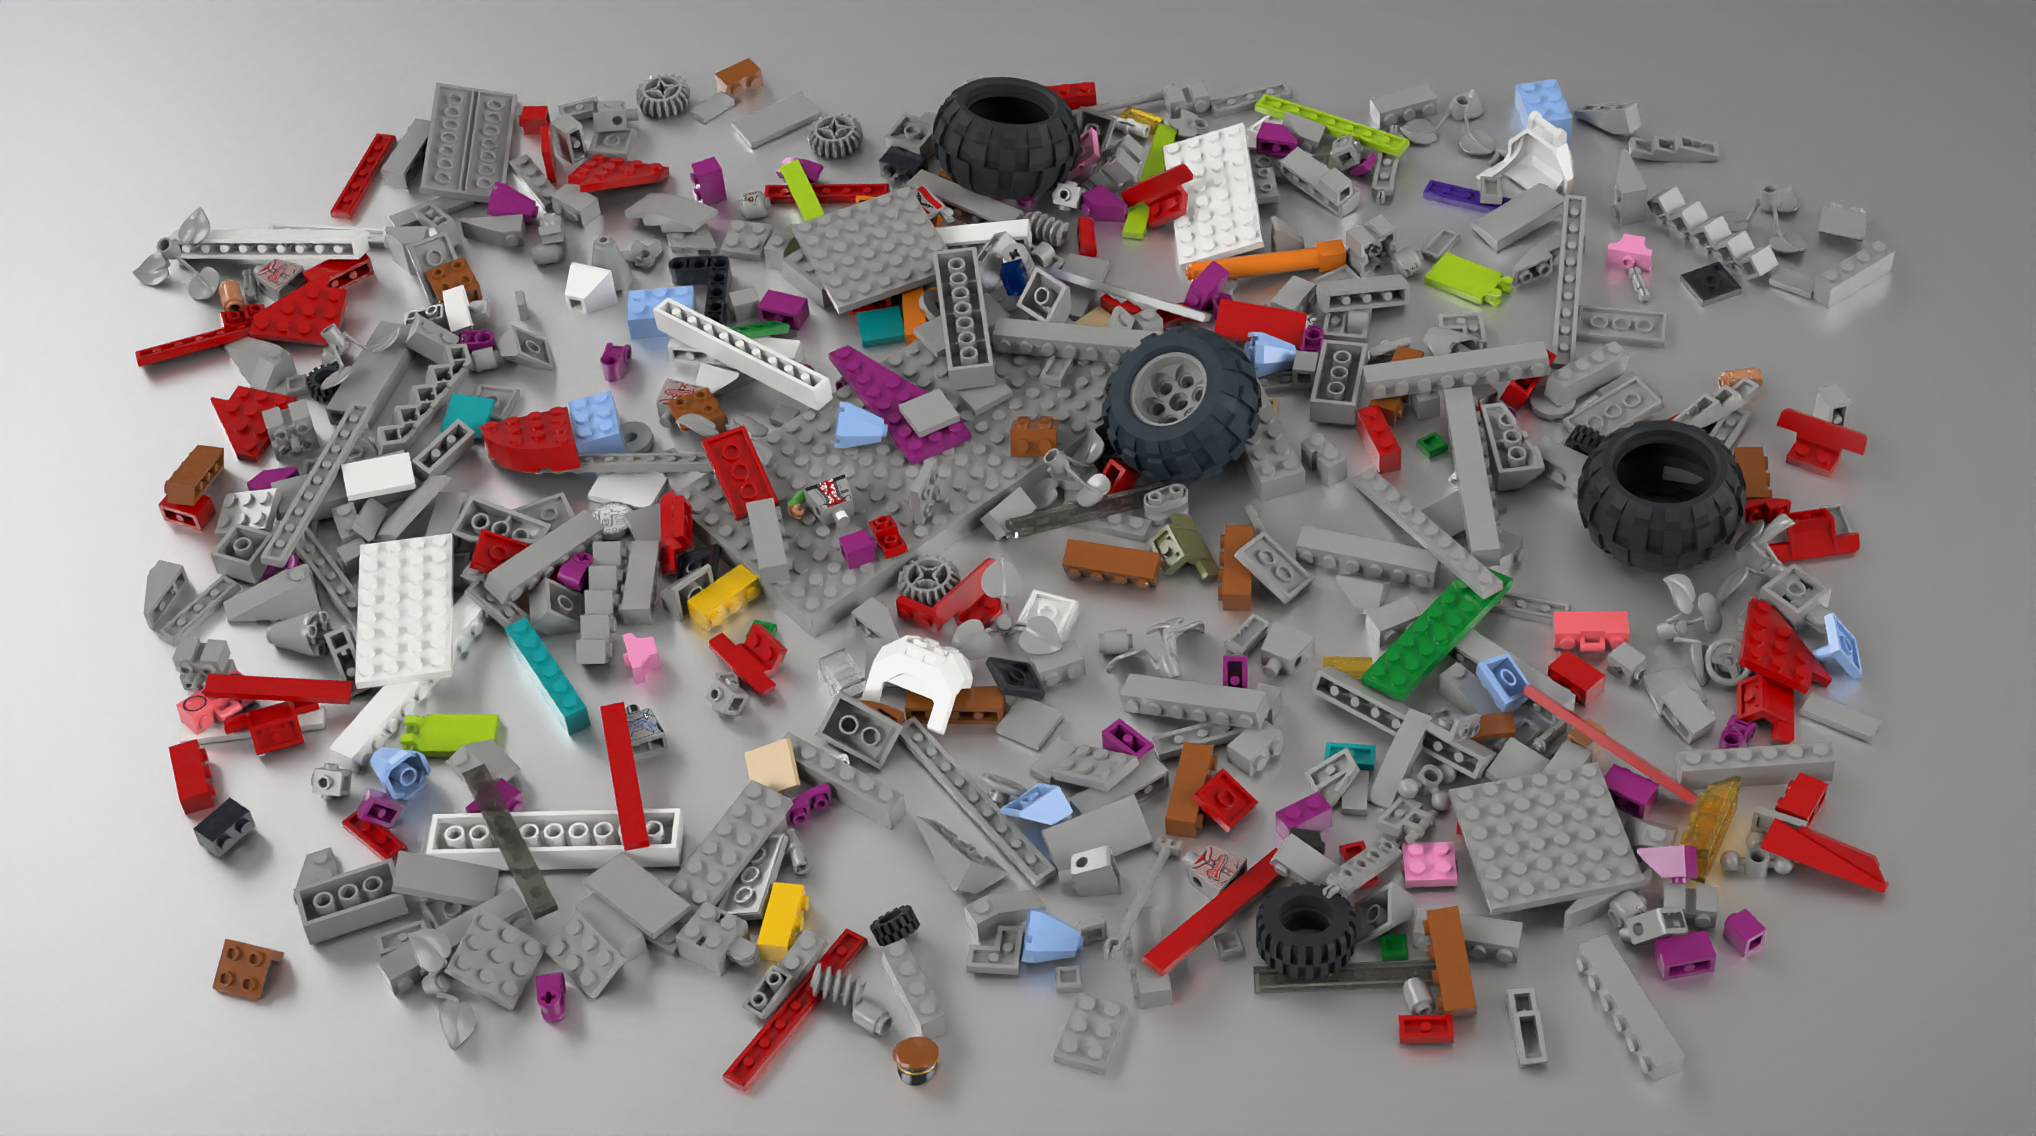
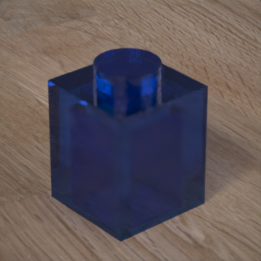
[999,258,1029,296]

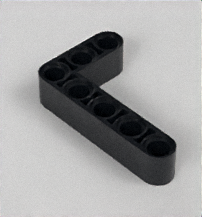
[668,255,732,327]

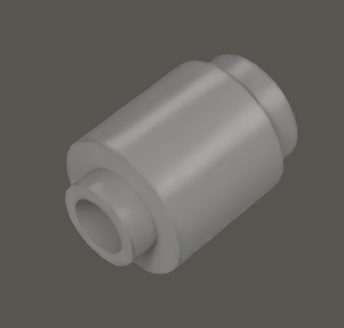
[531,242,563,265]
[470,347,501,372]
[1098,629,1133,655]
[1403,977,1436,1015]
[852,1000,893,1036]

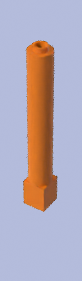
[1185,239,1347,283]

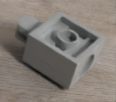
[884,112,937,160]
[1759,563,1835,634]
[675,901,758,976]

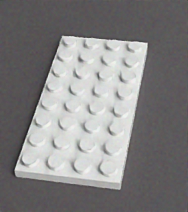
[1163,123,1265,270]
[355,533,454,689]

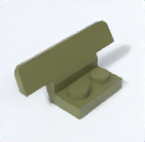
[1148,513,1219,580]

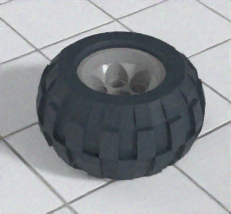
[1102,326,1262,484]

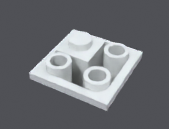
[565,262,618,315]

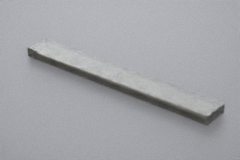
[1006,480,1176,539]
[462,763,559,920]
[1253,959,1439,994]

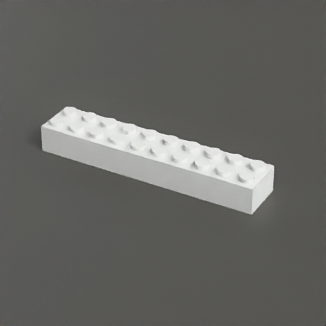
[426,808,684,871]

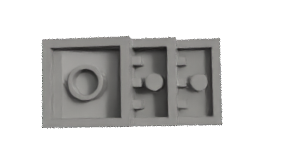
[624,193,719,233]

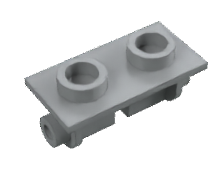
[1527,719,1572,759]

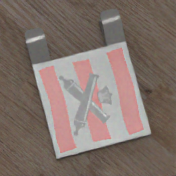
[912,184,955,224]

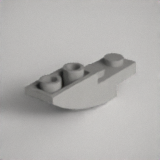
[538,213,564,244]
[1513,234,1586,287]
[403,298,490,333]
[742,928,828,1020]

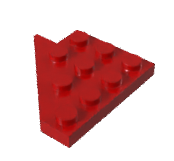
[568,154,669,193]
[249,272,348,347]
[210,385,297,463]
[1738,597,1832,694]

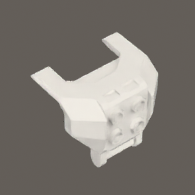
[1476,111,1573,198]
[861,635,976,735]

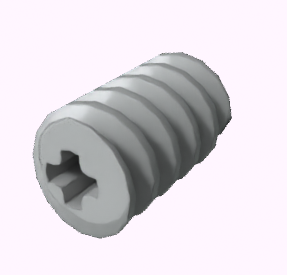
[1024,211,1070,247]
[1002,243,1036,287]
[808,963,867,1009]

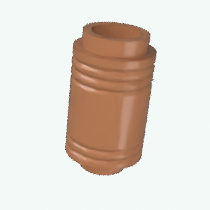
[218,280,245,312]
[1718,367,1763,388]

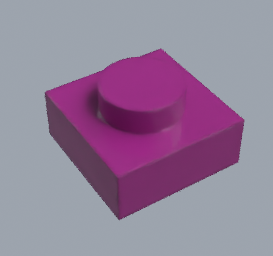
[1350,153,1378,178]

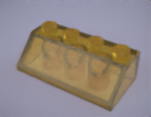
[1680,776,1741,884]

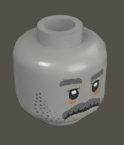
[1390,246,1424,279]

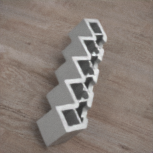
[1647,186,1779,280]
[375,343,471,456]
[576,541,628,664]

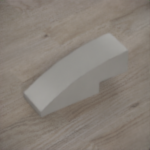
[1506,987,1548,1066]

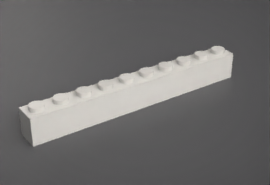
[168,230,370,259]
[653,298,833,411]
[329,594,493,774]

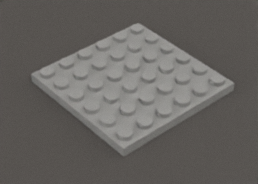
[791,186,948,314]
[1449,762,1644,915]

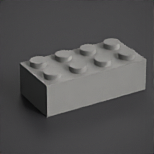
[1310,339,1368,425]
[293,858,409,945]

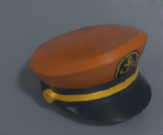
[892,1036,939,1086]

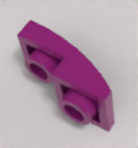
[776,158,824,183]
[785,783,833,827]

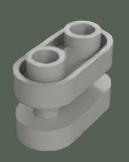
[1144,484,1189,527]

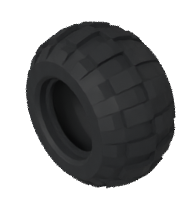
[932,77,1080,199]
[1577,420,1747,573]

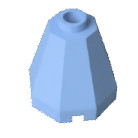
[1245,332,1298,377]
[834,401,888,448]
[370,747,431,800]
[1021,907,1084,963]

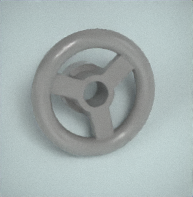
[1704,637,1752,686]
[980,773,1027,804]

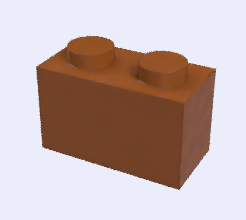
[715,58,763,99]

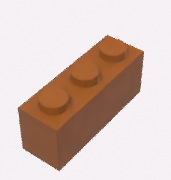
[1733,447,1772,501]

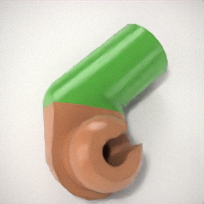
[787,490,806,519]

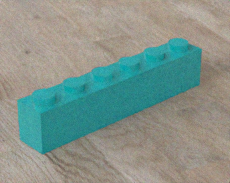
[505,617,591,736]

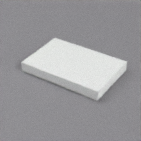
[341,452,416,501]
[587,472,669,510]

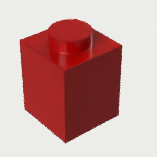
[519,106,551,135]

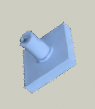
[1813,613,1863,680]

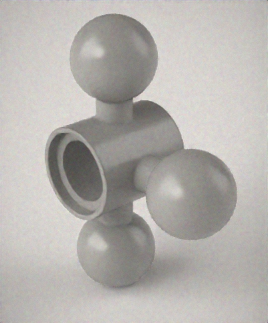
[1398,764,1457,811]
[1720,832,1794,879]

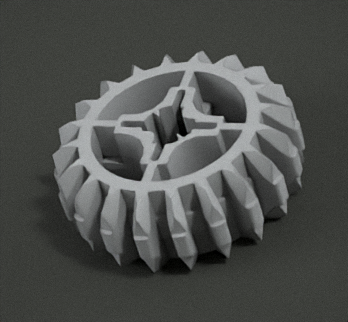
[636,73,691,119]
[807,113,863,159]
[897,554,961,607]

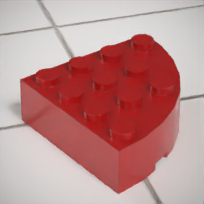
[479,407,581,473]

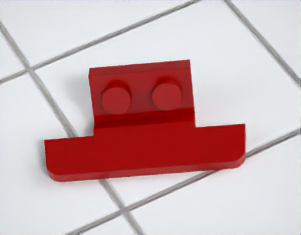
[1121,164,1193,229]
[1776,408,1868,478]
[660,489,693,576]
[1766,508,1860,563]
[932,558,1009,629]
[709,623,788,695]
[1737,674,1794,745]
[224,701,320,755]

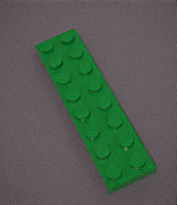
[1361,568,1513,701]

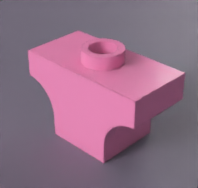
[1606,234,1653,272]
[623,632,661,684]

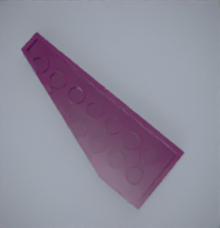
[828,345,972,465]

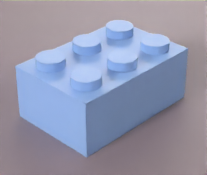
[1515,79,1572,138]
[627,286,696,339]
[568,390,626,454]

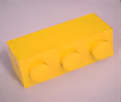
[687,564,762,631]
[757,882,809,961]

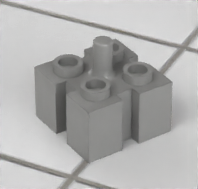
[1089,134,1146,191]
[1346,214,1397,278]
[262,399,320,460]
[172,637,237,693]

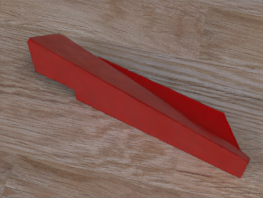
[1761,818,1889,893]

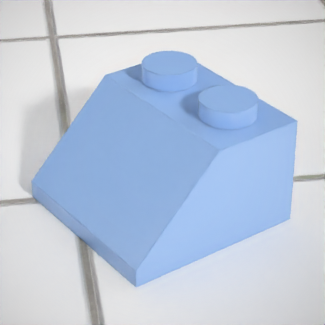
[1476,652,1530,712]
[999,783,1073,825]

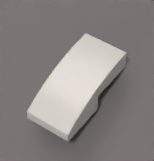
[443,285,473,332]

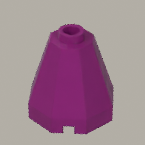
[487,182,539,223]

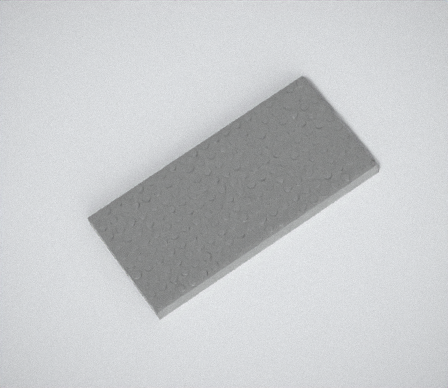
[675,278,1120,638]

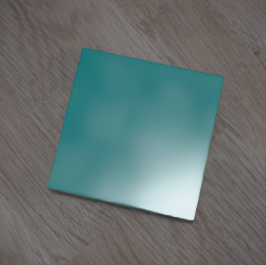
[856,306,905,347]
[440,393,496,441]

